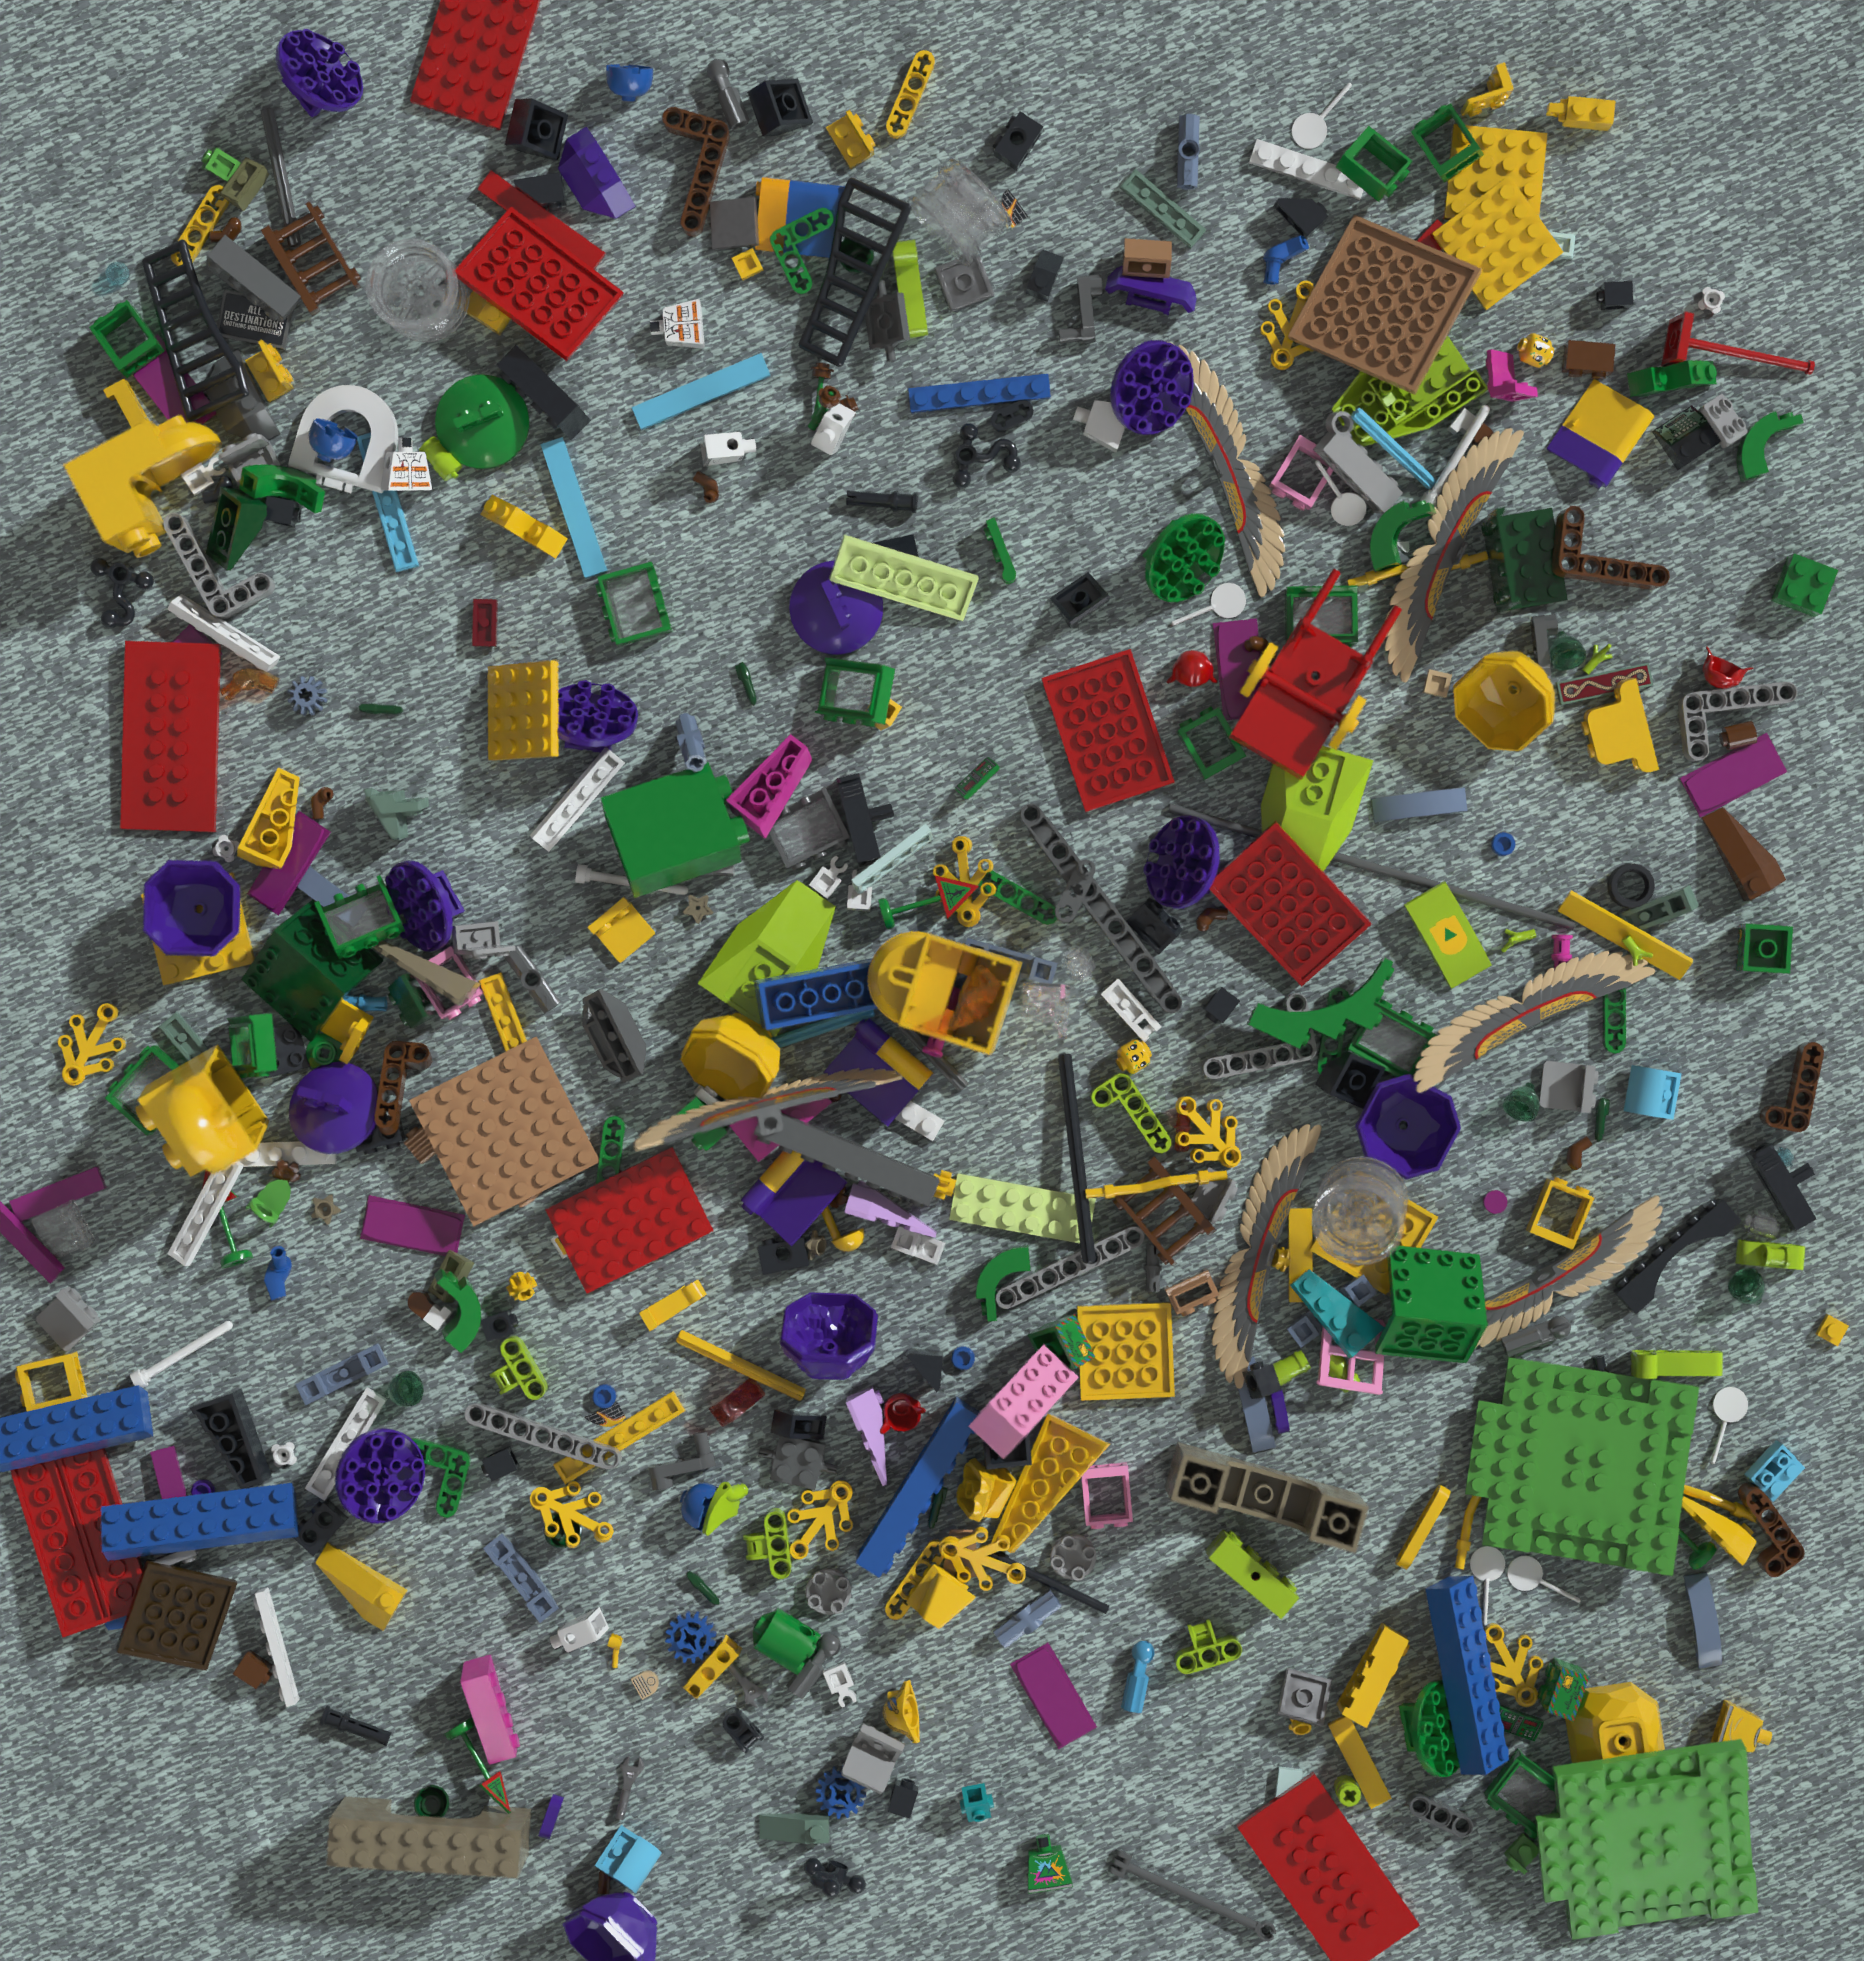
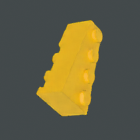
[1336,1623,1410,1728]

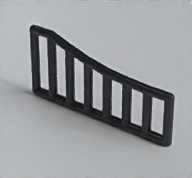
[798,178,912,367]
[142,240,250,422]

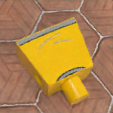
[1711,1700,1772,1752]

